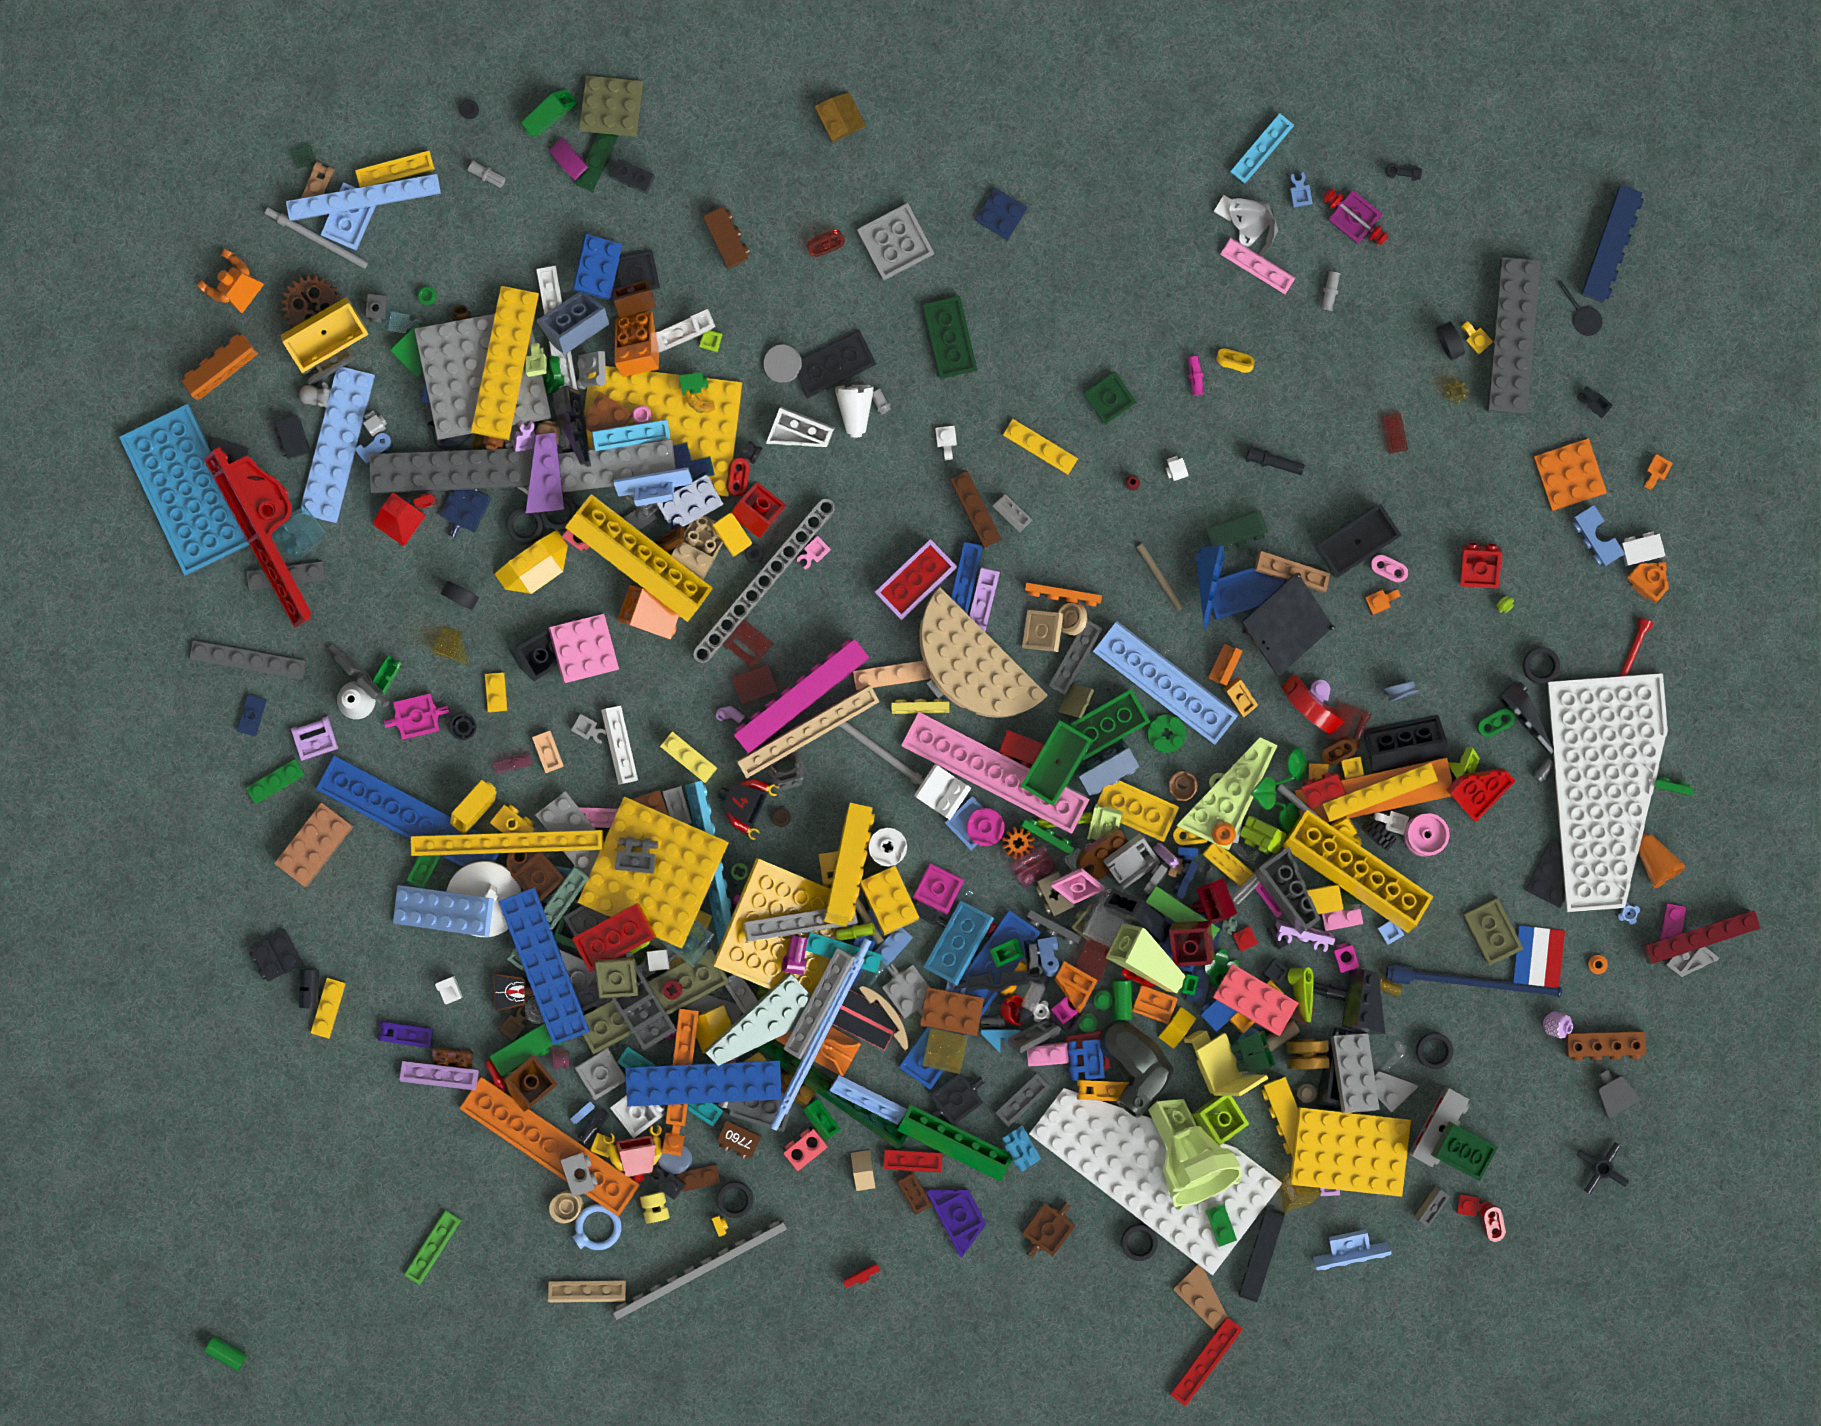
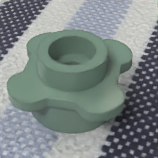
[1223,916,1237,935]

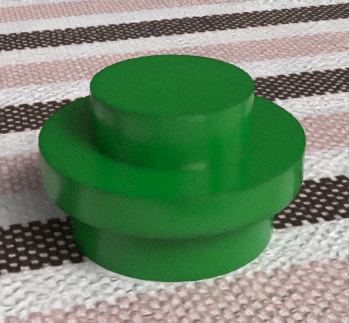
[417,286,437,305]
[1093,991,1113,1010]
[1079,1013,1098,1033]

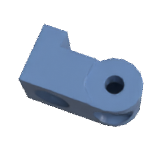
[355,433,392,466]
[1037,937,1059,977]

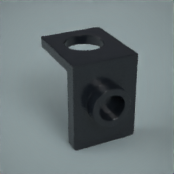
[1048,1010,1086,1034]

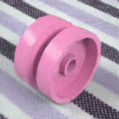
[1403,813,1450,857]

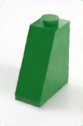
[521,89,579,137]

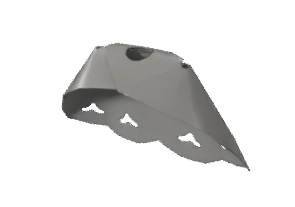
[1229,198,1278,256]

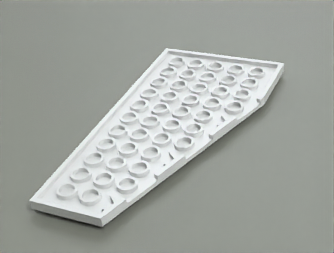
[1547,674,1668,912]
[1029,1088,1282,1275]

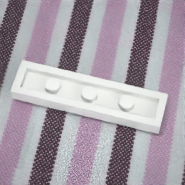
[601,706,638,785]

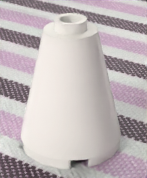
[835,385,874,437]
[337,681,376,719]

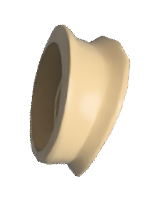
[1057,603,1087,635]
[549,1190,584,1223]

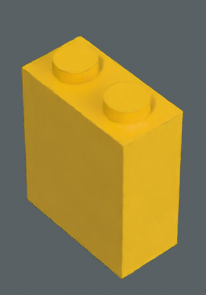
[450,780,497,835]

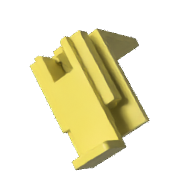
[1184,1031,1268,1096]

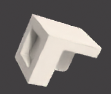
[435,976,463,1004]

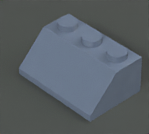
[537,292,609,355]
[1075,739,1139,796]

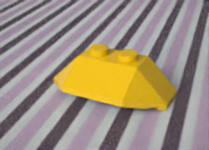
[495,530,568,594]

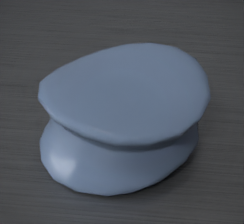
[1383,681,1420,702]
[658,1145,692,1174]

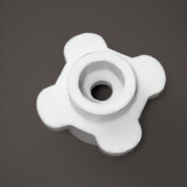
[1030,1000,1051,1022]

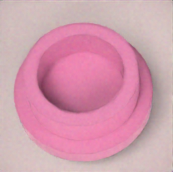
[632,406,651,424]

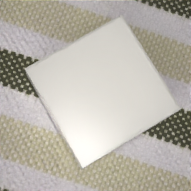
[1214,195,1240,221]
[647,950,669,971]

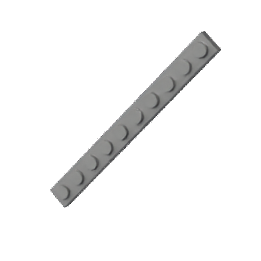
[613,1220,787,1320]

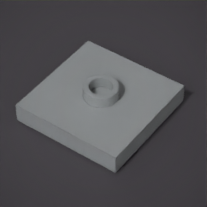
[575,1047,626,1100]

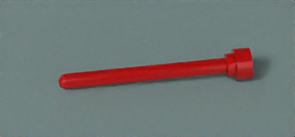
[1619,617,1653,677]

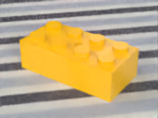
[281,297,368,373]

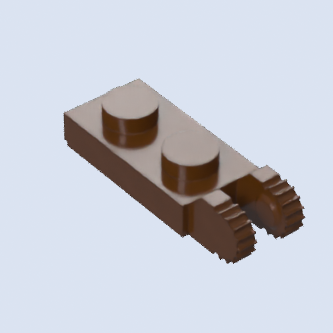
[675,1164,721,1192]

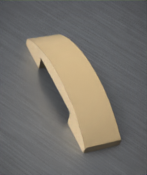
[859,985,908,1050]

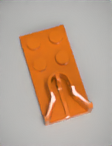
[776,1027,861,1077]

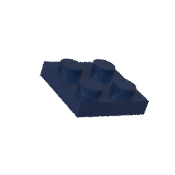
[975,188,1028,241]

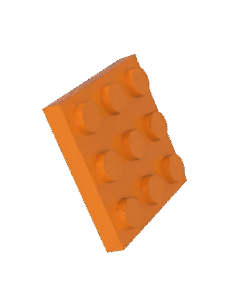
[1534,439,1607,511]

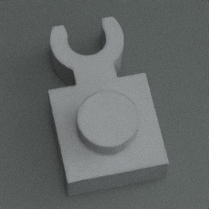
[571,714,607,744]
[1144,862,1170,894]

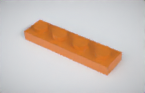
[1025,583,1102,607]

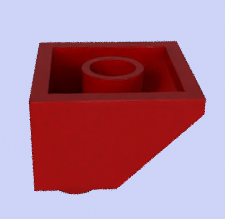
[731,482,787,538]

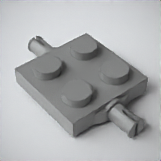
[882,963,929,1019]

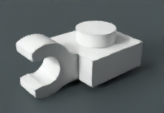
[935,426,957,460]
[1373,811,1409,835]

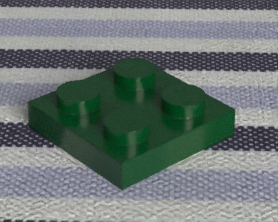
[1083,372,1137,425]

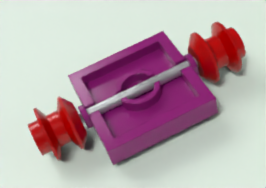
[1323,188,1388,246]

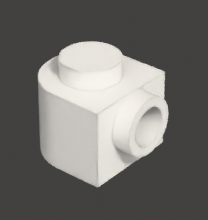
[1165,456,1188,481]

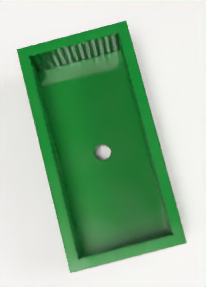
[1020,719,1094,806]

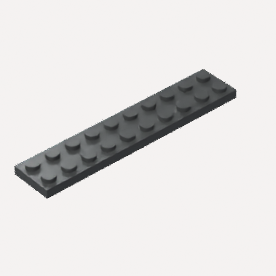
[369,447,562,493]

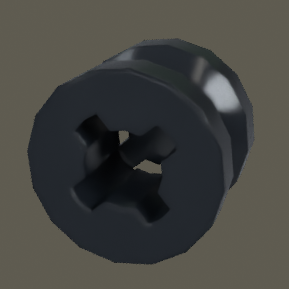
[741,441,763,464]

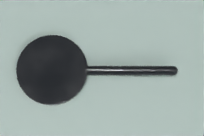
[1558,280,1602,336]

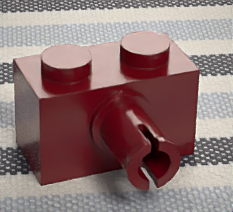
[1192,878,1238,924]

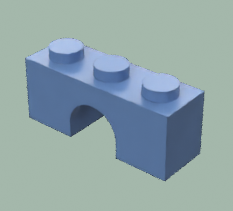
[1572,505,1625,567]

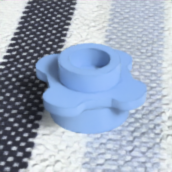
[1618,903,1640,924]

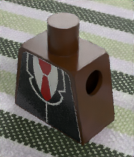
[494,974,535,1011]

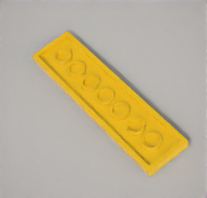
[471,286,539,440]

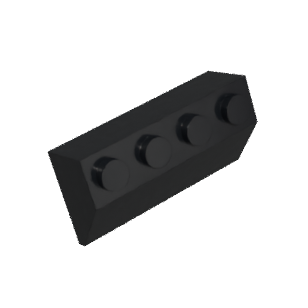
[1363,715,1448,772]

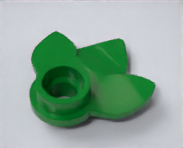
[1204,949,1240,987]

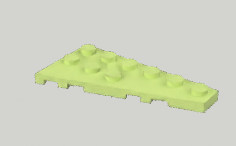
[1176,738,1278,850]

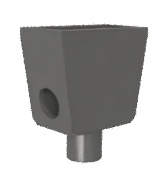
[1596,1069,1641,1118]

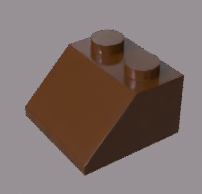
[504,1055,558,1112]

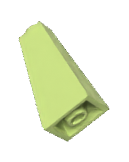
[1106,924,1185,993]

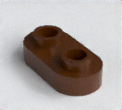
[1322,736,1357,765]

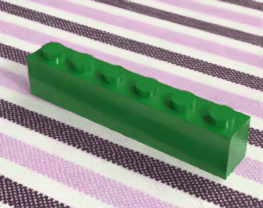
[897,1104,1013,1182]

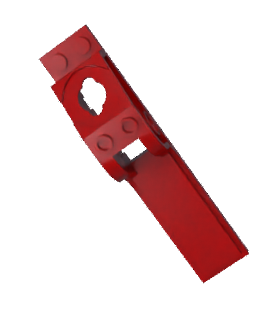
[203,447,312,629]

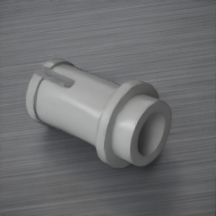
[872,389,891,415]

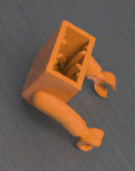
[197,249,264,313]

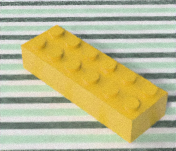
[824,803,875,927]

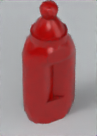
[485,1059,506,1092]

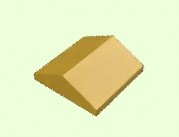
[696,1005,733,1054]

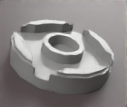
[764,344,802,383]

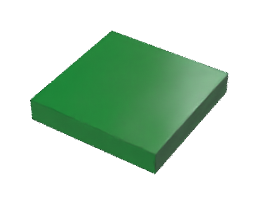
[390,323,423,378]

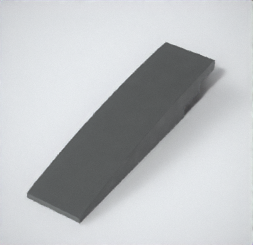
[563,905,677,1050]

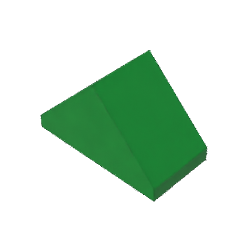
[989,938,1024,968]

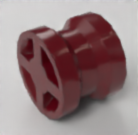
[662,980,683,1000]

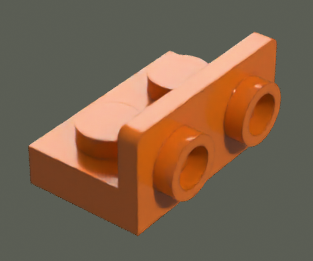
[1209,644,1243,686]

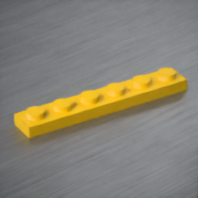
[1323,763,1438,822]

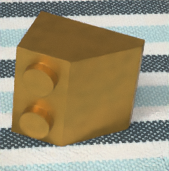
[815,92,866,143]

